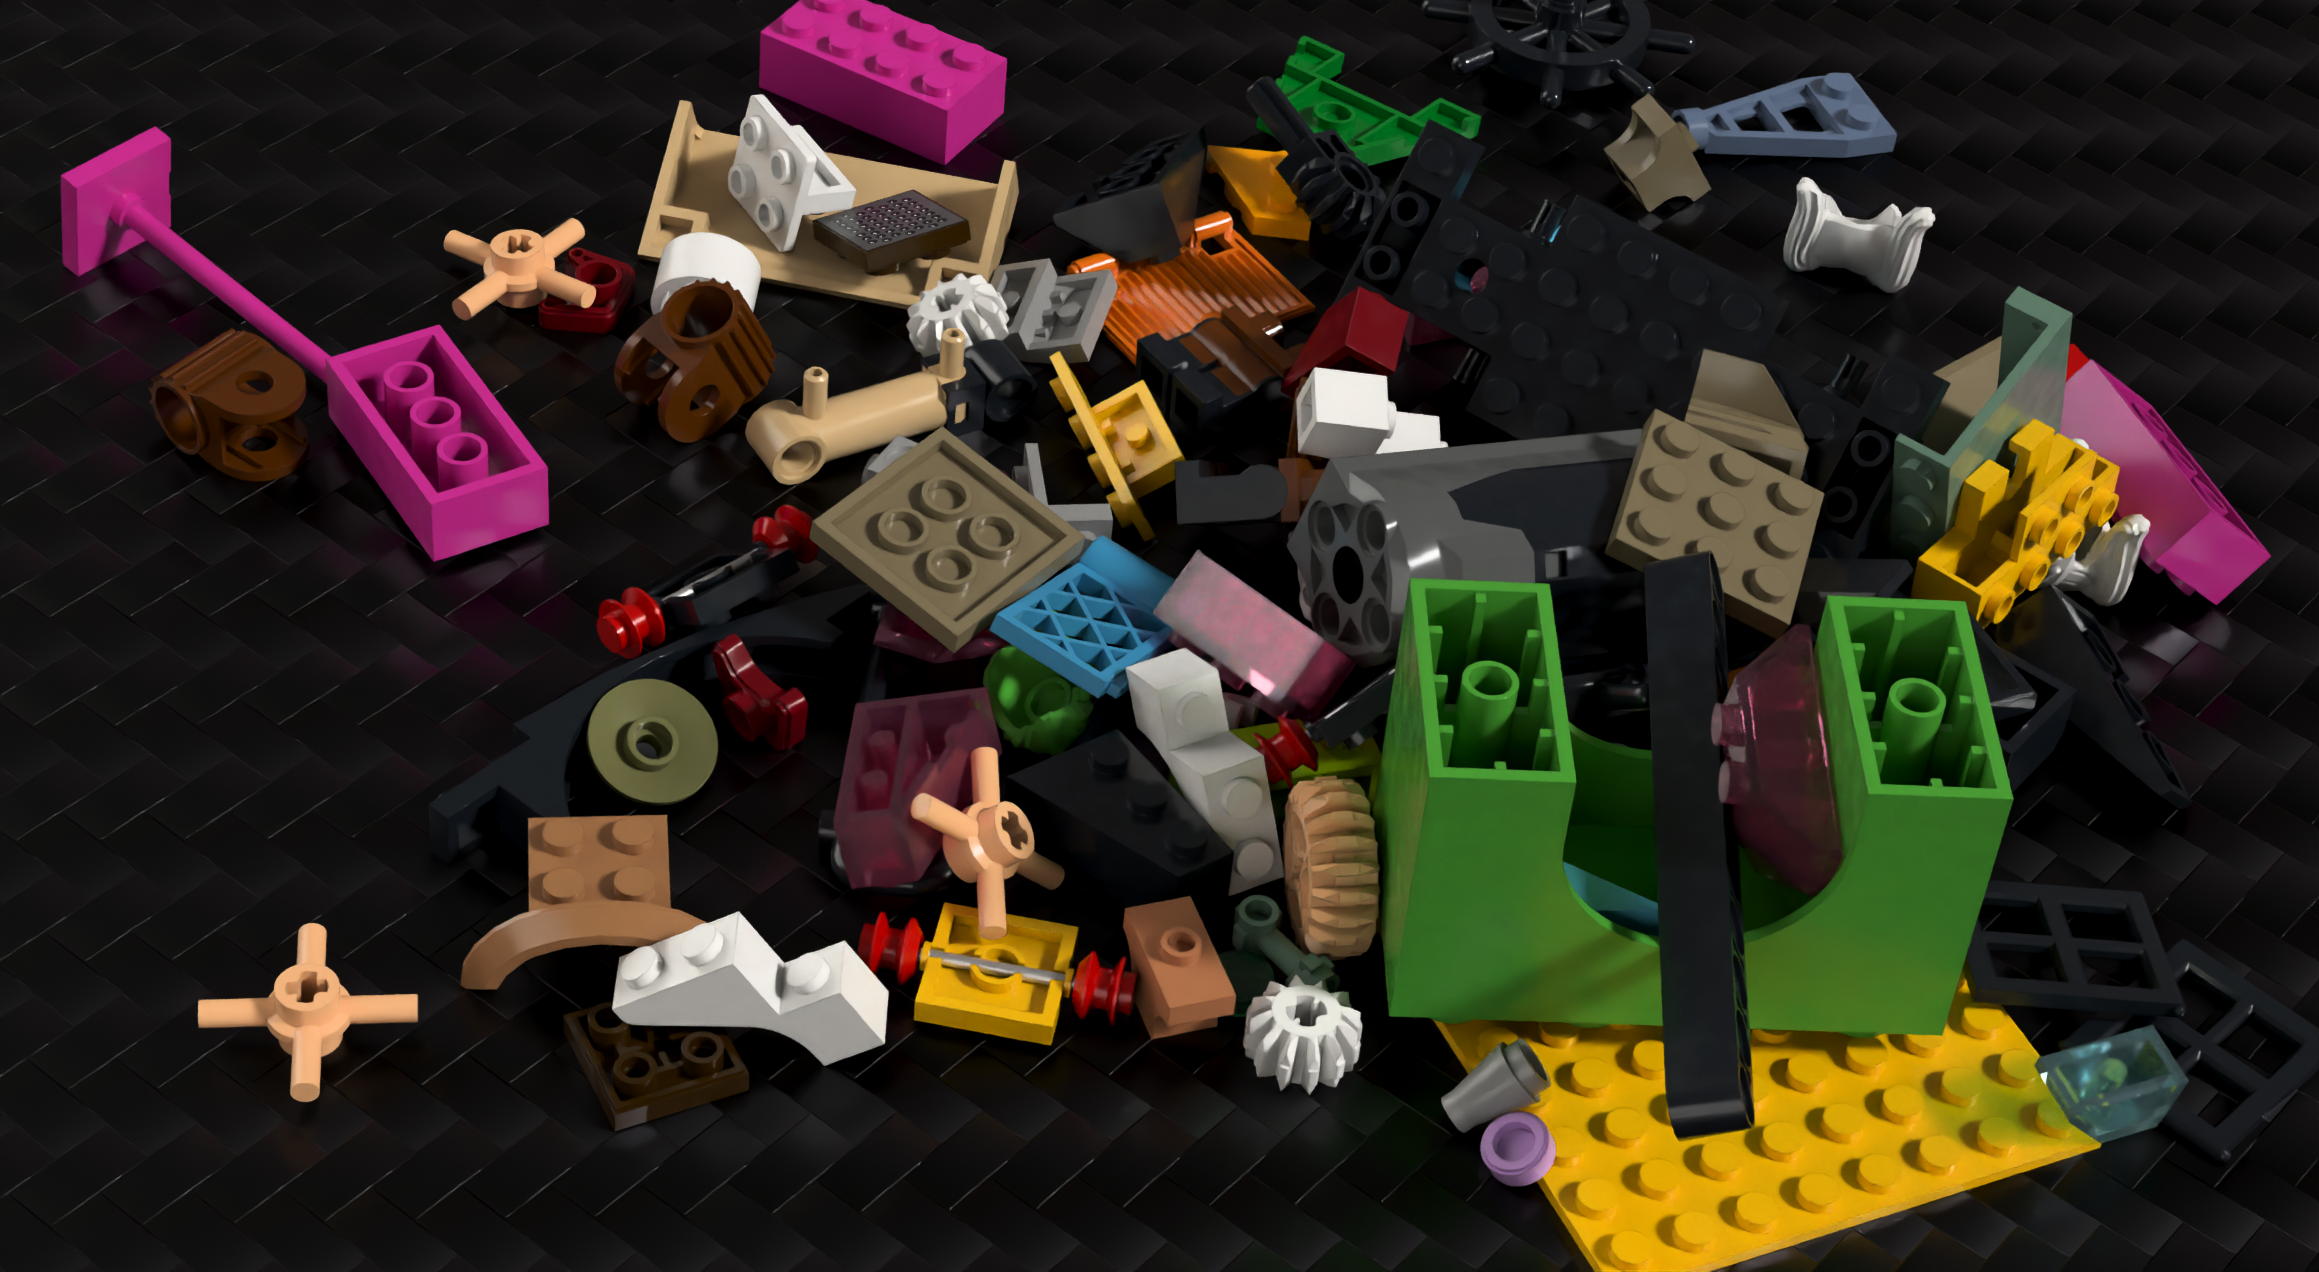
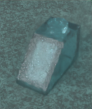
[2034,1025,2189,1143]

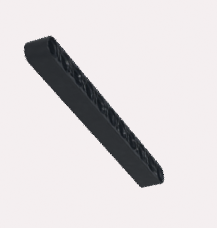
[1644,550,1755,1142]

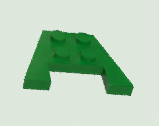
[1256,35,1481,167]

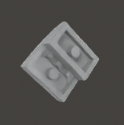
[990,258,1118,364]

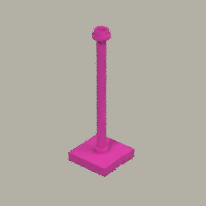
[61,126,331,396]

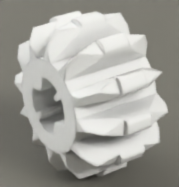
[906,273,1010,358]
[1243,975,1363,1095]

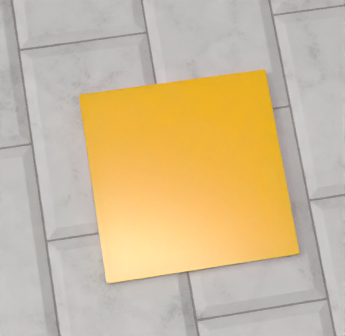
[1375,894,2103,1272]

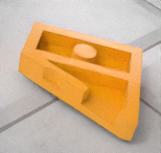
[1206,145,1311,241]

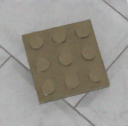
[1604,408,1824,640]
[809,426,1085,653]

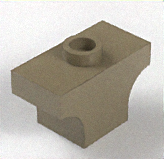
[1604,93,1711,213]

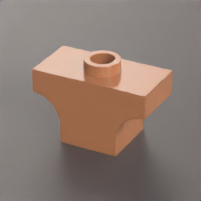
[1123,896,1236,1040]

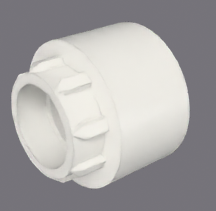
[650,232,761,315]

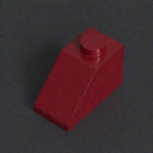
[1280,286,1409,399]

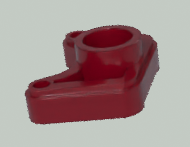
[538,248,635,334]
[712,633,808,751]

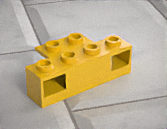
[1910,418,2120,629]

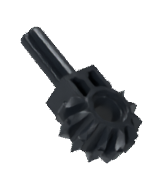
[1246,76,1387,241]

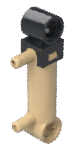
[745,328,1038,485]

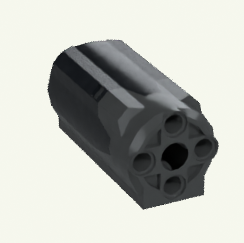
[1287,429,1647,668]

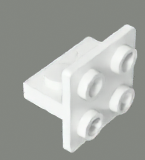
[728,94,856,252]

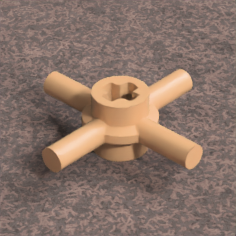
[444,218,596,320]
[910,747,1065,940]
[198,923,418,1102]

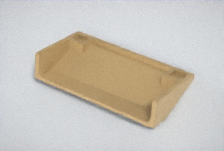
[637,100,1019,309]

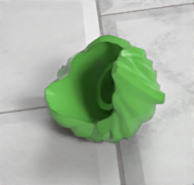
[983,610,1095,757]

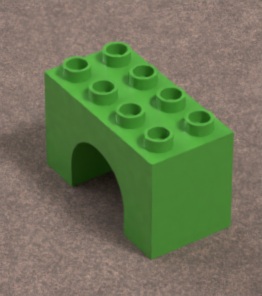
[1372,578,2014,1038]

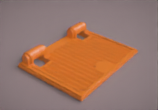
[1066,211,1315,366]

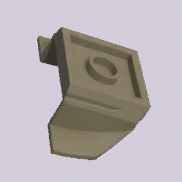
[1684,348,1809,480]

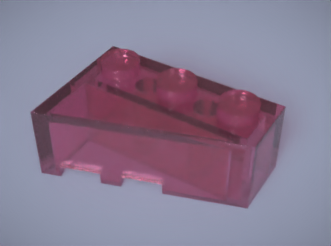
[1152,550,1357,723]
[833,687,1003,889]

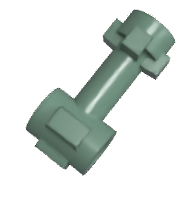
[1232,895,1340,993]

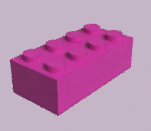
[759,0,1007,166]
[325,325,549,562]
[2060,359,2271,605]

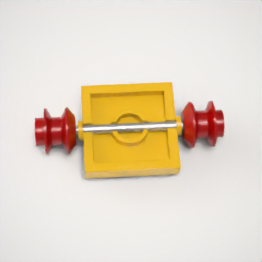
[857,902,1138,1046]

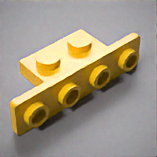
[1049,351,1186,542]

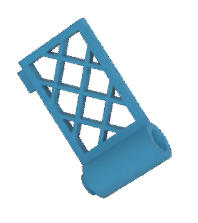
[989,535,1214,699]

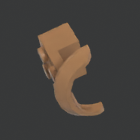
[461,815,706,990]

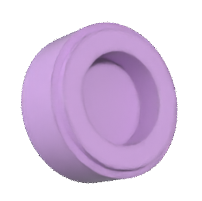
[1480,1111,1556,1186]

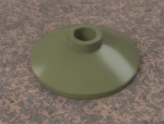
[586,679,718,806]

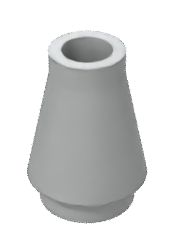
[1441,1038,1551,1133]

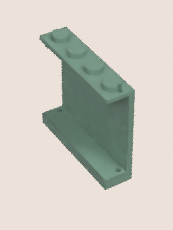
[1889,286,2073,596]

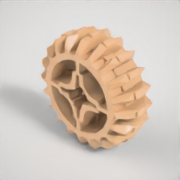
[1281,776,1381,961]

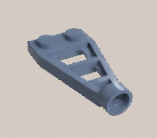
[1671,73,1897,158]

